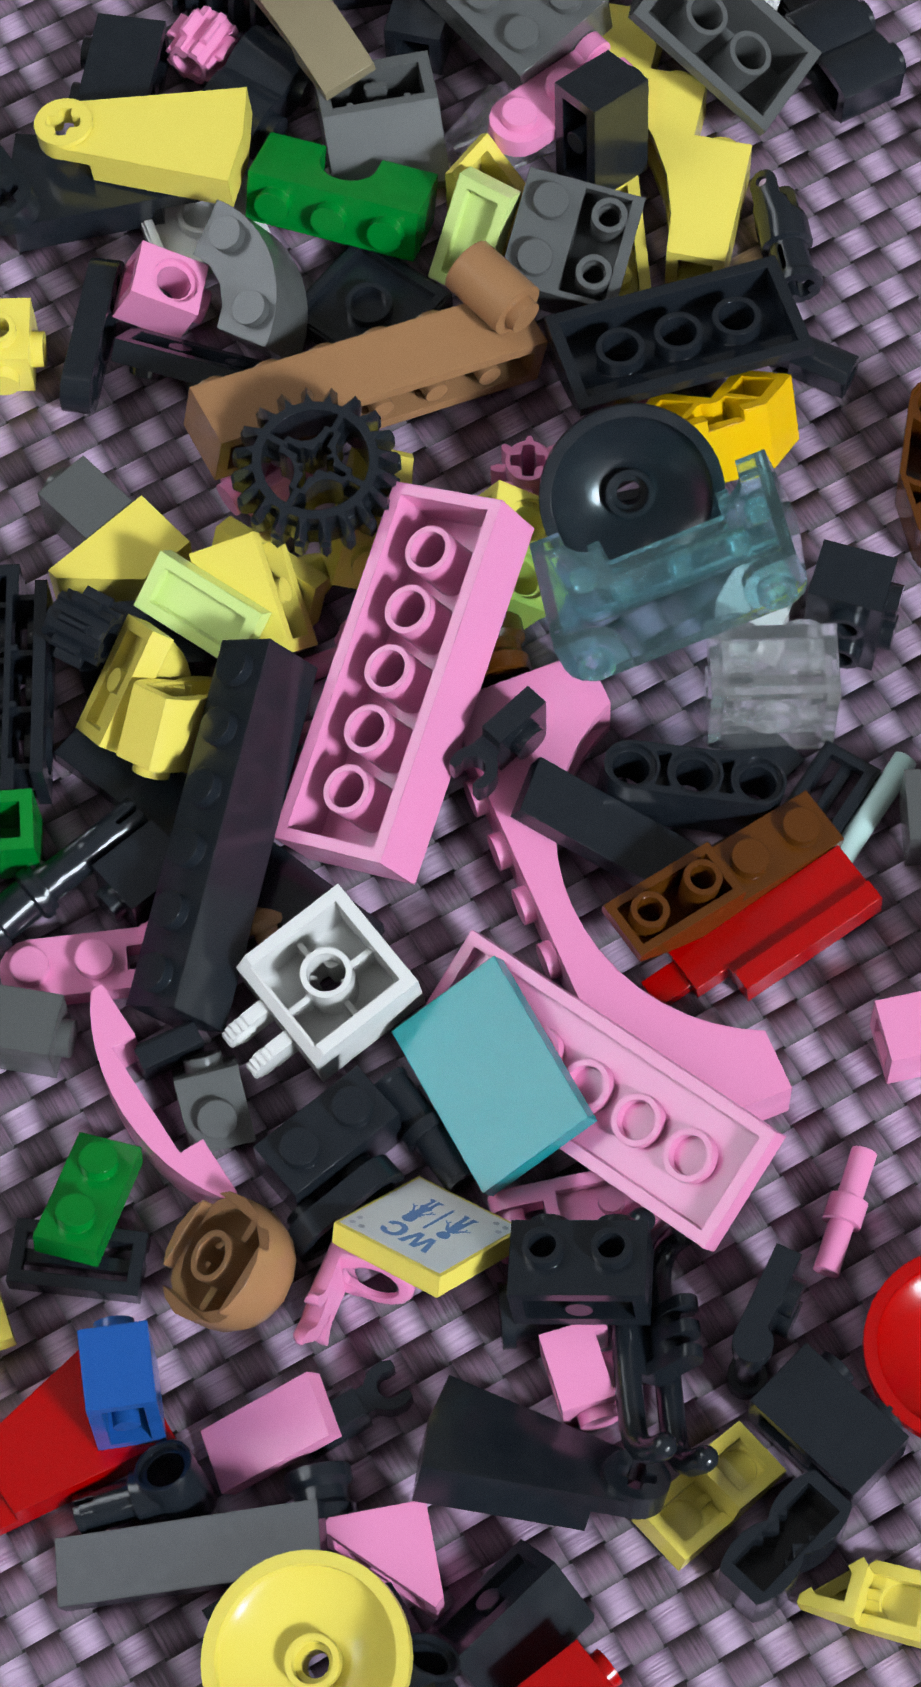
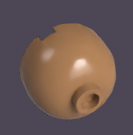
[163,1191,296,1332]

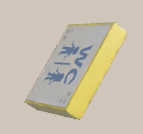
[332,1176,511,1298]

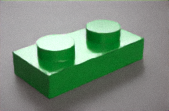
[33,1132,143,1267]

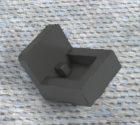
[172,1049,256,1152]

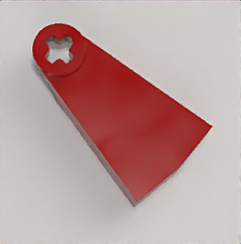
[0,1350,176,1536]

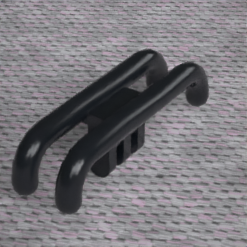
[610,1207,719,1477]

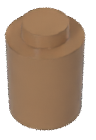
[445,241,539,334]

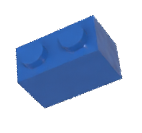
[77,1315,167,1451]

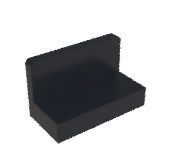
[425,1539,594,1687]

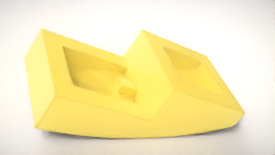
[631,1421,787,1571]

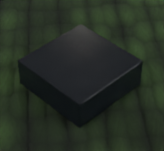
[134,1020,204,1082]

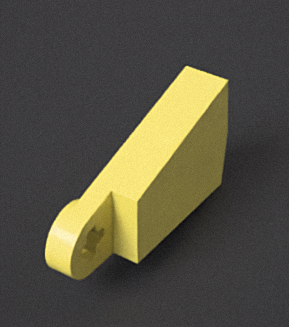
[34,87,253,207]

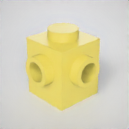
[0,298,47,395]

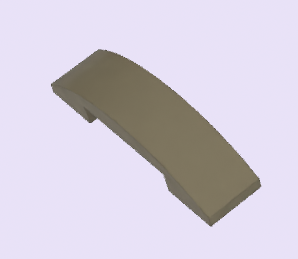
[254,0,376,101]

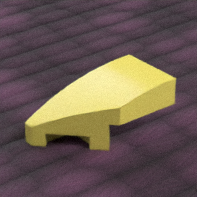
[797,1557,921,1649]

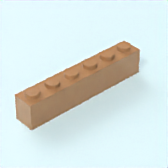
[184,304,548,480]

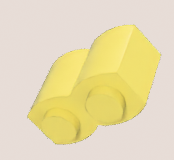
[116,676,213,780]

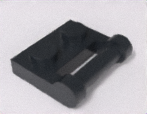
[726,1243,807,1400]

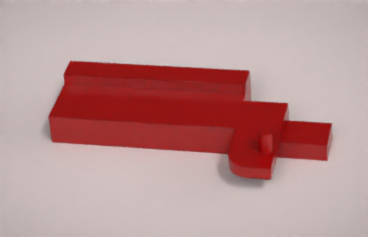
[641,845,882,1006]

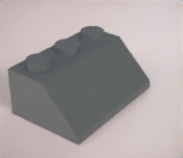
[628,0,822,136]

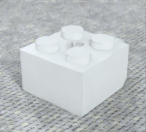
[222,884,425,1082]

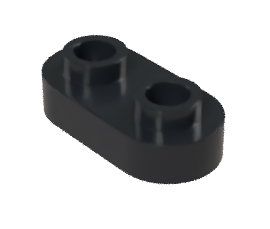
[287,1154,404,1262]

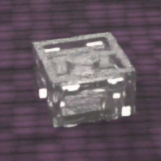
[703,619,841,750]

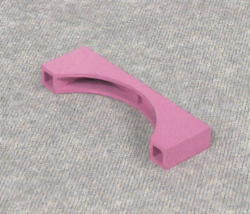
[461,651,792,1121]

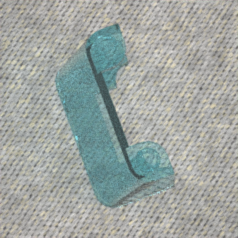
[529,449,808,681]

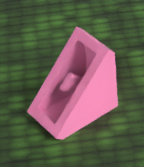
[326,1501,446,1621]

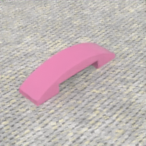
[90,984,238,1204]

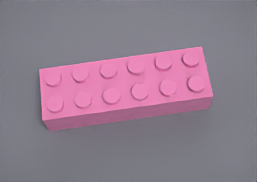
[274,481,534,885]

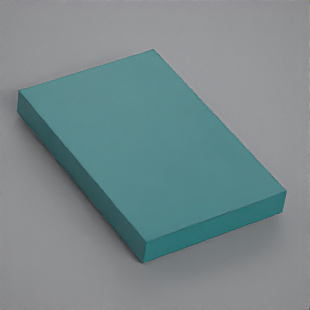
[391,956,598,1196]

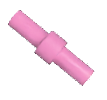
[813,1146,877,1278]

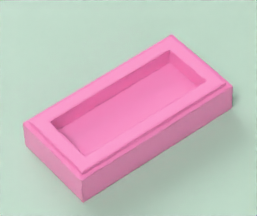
[200,1372,342,1495]

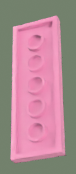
[424,930,786,1252]

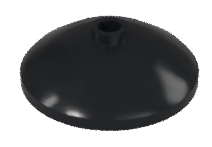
[538,403,726,590]

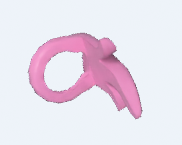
[293,1239,416,1346]

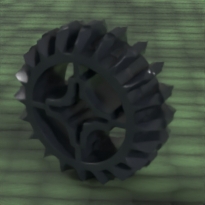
[231,387,401,557]

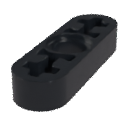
[60,257,124,415]

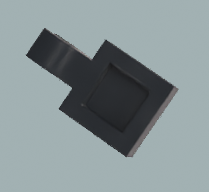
[449,686,546,800]

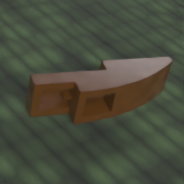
[601,790,844,962]

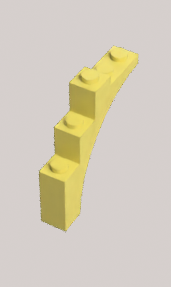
[602,3,752,284]

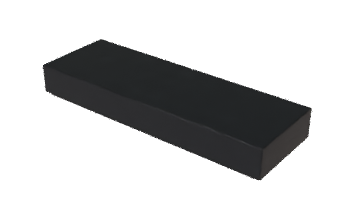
[510,757,699,886]

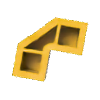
[645,370,799,483]

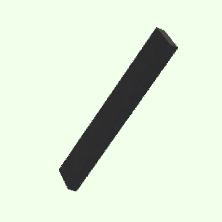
[54,728,385,936]

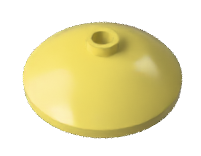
[200,1550,413,1687]

